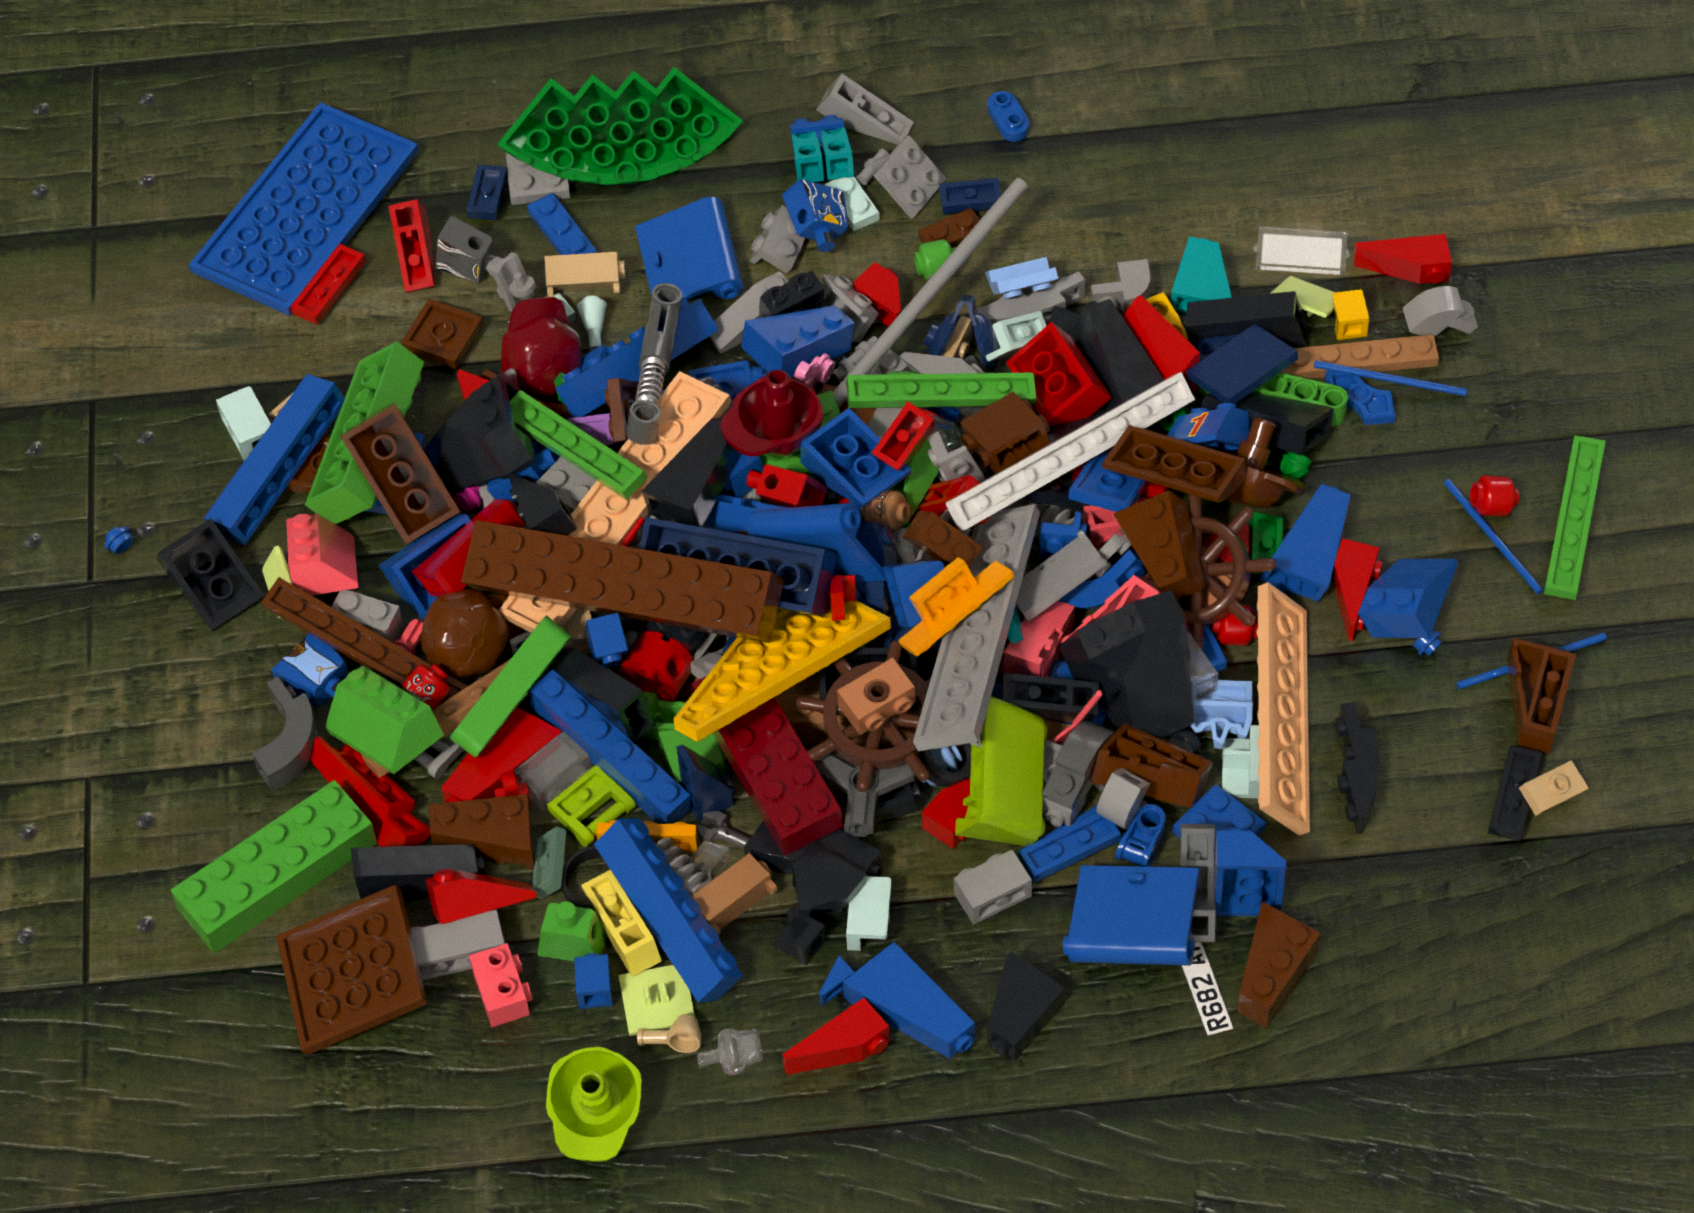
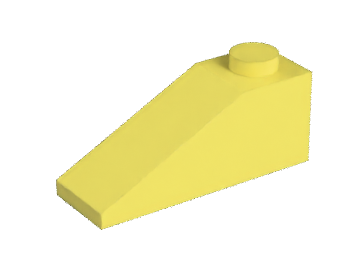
[581,870,661,977]

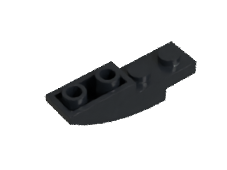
[1335,702,1379,834]

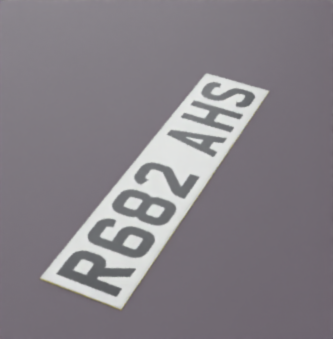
[1182,942,1234,1035]

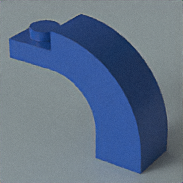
[1058,549,1146,611]

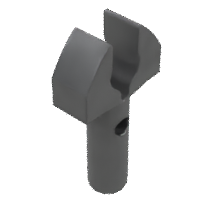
[696,811,750,849]

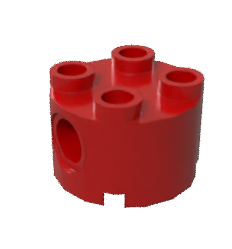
[617,631,694,701]

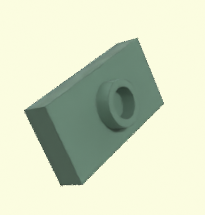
[532,826,566,899]

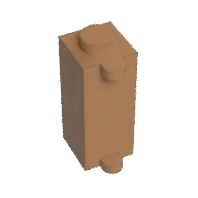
[691,853,778,935]

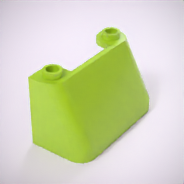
[955,696,1048,846]

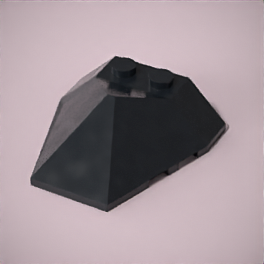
[424,368,535,496]
[1059,590,1197,739]

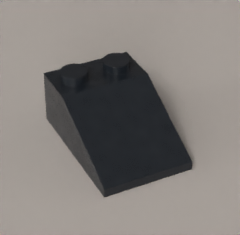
[157,518,265,631]

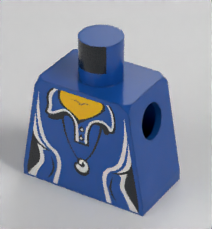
[782,179,848,252]

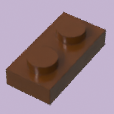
[918,208,980,248]

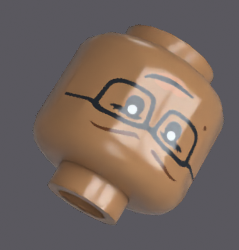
[860,490,910,532]

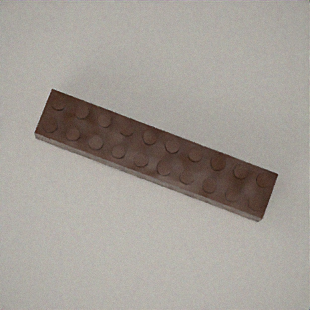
[461,520,784,643]

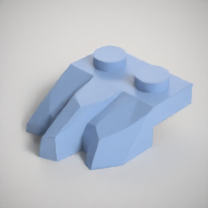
[985,257,1058,299]
[1191,679,1253,749]

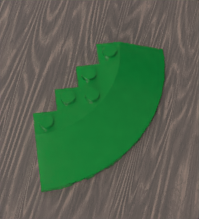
[497,67,743,185]

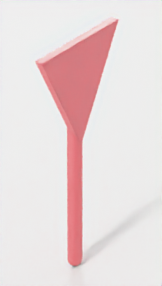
[1051,690,1102,744]

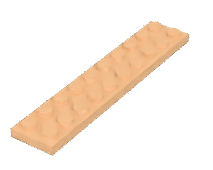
[499,371,732,633]

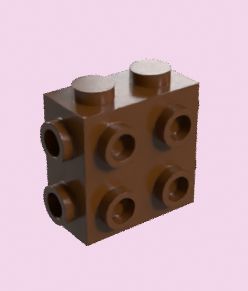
[960,392,1051,474]

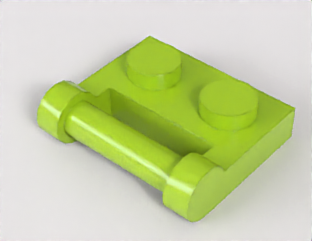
[547,765,636,847]

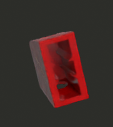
[747,464,828,507]

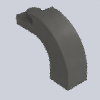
[252,677,317,793]
[1042,720,1116,810]
[1180,824,1216,942]

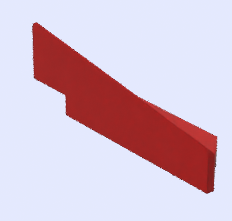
[310,737,430,847]

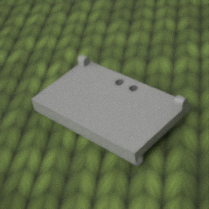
[1016,529,1107,622]

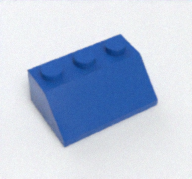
[379,513,471,619]
[1214,828,1286,916]

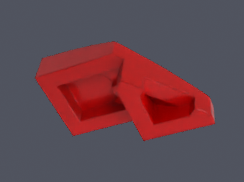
[830,575,856,621]

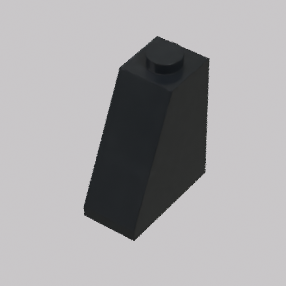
[987,951,1065,1061]

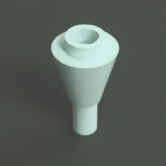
[577,296,607,351]

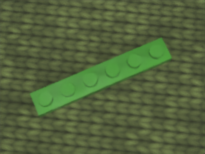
[846,372,1036,408]
[510,390,648,500]
[1544,435,1606,600]

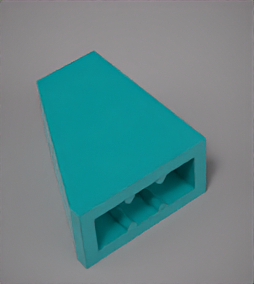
[1171,236,1232,314]

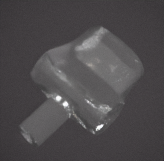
[697,1028,763,1075]

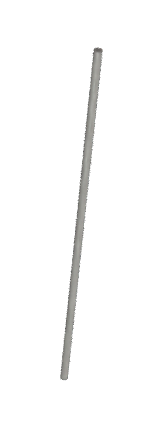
[609,178,1028,672]

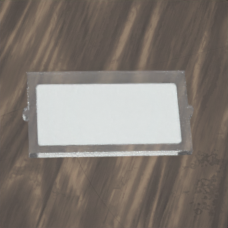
[1254,226,1349,275]

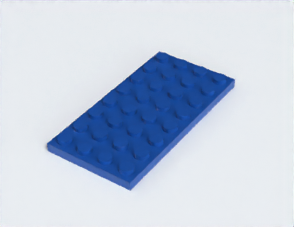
[189,102,419,316]

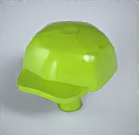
[546,1047,642,1162]

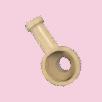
[637,1014,701,1053]

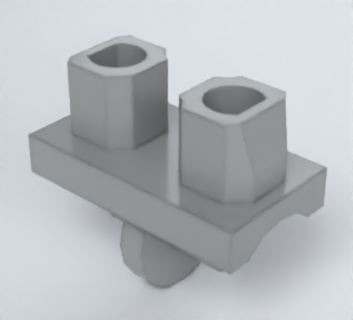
[486,252,536,312]

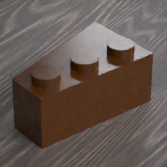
[1113,490,1205,599]
[1238,901,1321,1028]

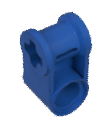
[1115,804,1165,867]

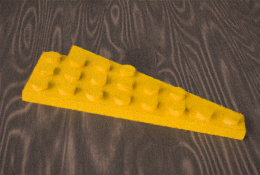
[673,593,891,742]

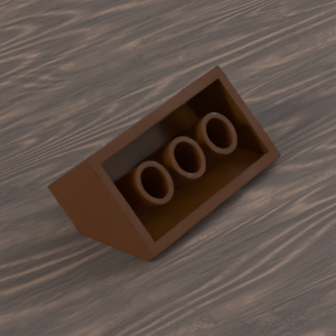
[340,402,460,544]

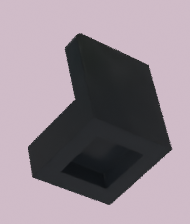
[775,907,826,966]

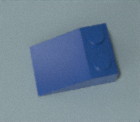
[800,408,911,508]
[1358,559,1458,638]

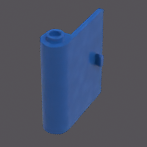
[635,197,744,301]
[747,503,886,583]
[1063,865,1200,966]

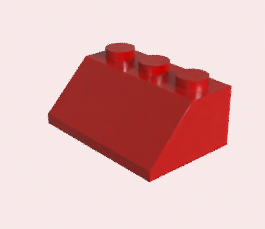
[1122,295,1200,393]
[1006,322,1112,427]

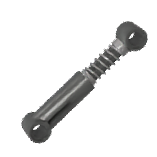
[626,283,682,445]

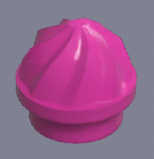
[452,484,483,512]

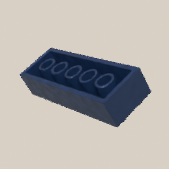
[639,517,837,618]

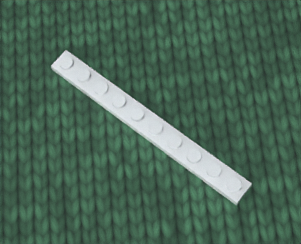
[945,372,1195,531]

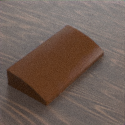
[1102,425,1245,503]

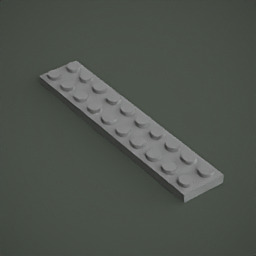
[913,504,1040,751]

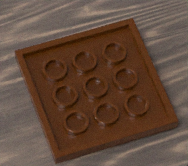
[276,885,428,1055]

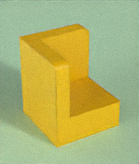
[1332,289,1369,340]

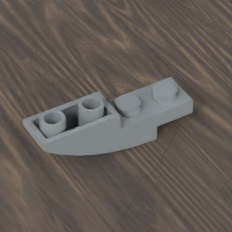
[969,271,1085,337]

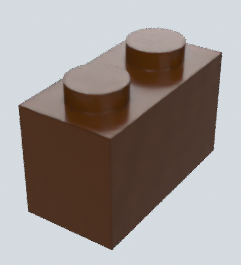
[902,511,982,568]

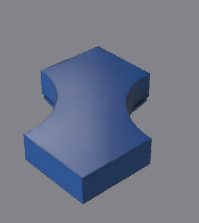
[1325,371,1395,425]

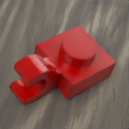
[494,767,532,810]

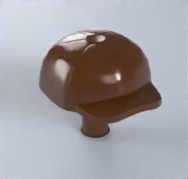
[1227,417,1307,508]
[421,589,523,679]

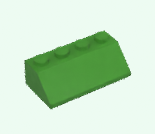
[325,666,444,774]

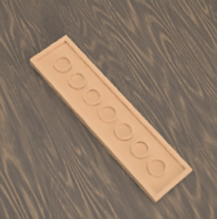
[1257,582,1310,835]

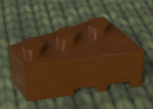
[1507,637,1576,754]
[1090,723,1213,808]
[429,794,534,870]

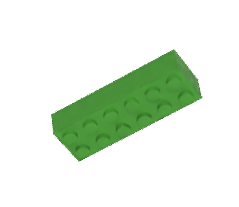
[305,341,424,524]
[170,780,377,954]

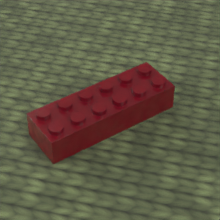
[691,676,843,856]

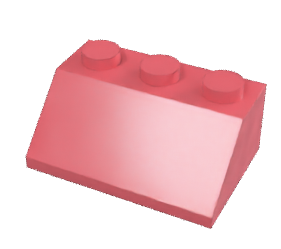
[286,514,359,596]

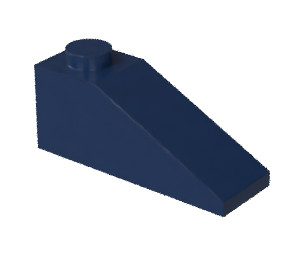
[855,521,897,617]
[676,744,735,823]

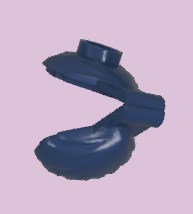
[923,295,1000,370]

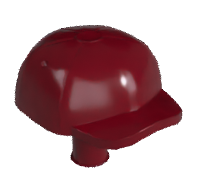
[501,297,581,398]
[721,370,823,456]

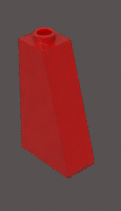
[412,499,525,597]
[441,707,565,803]

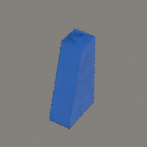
[1259,484,1351,602]
[843,942,975,1059]

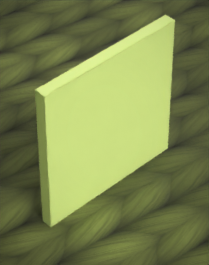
[1270,276,1335,318]
[618,965,695,1036]

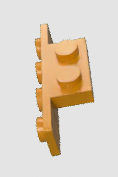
[899,557,1014,656]

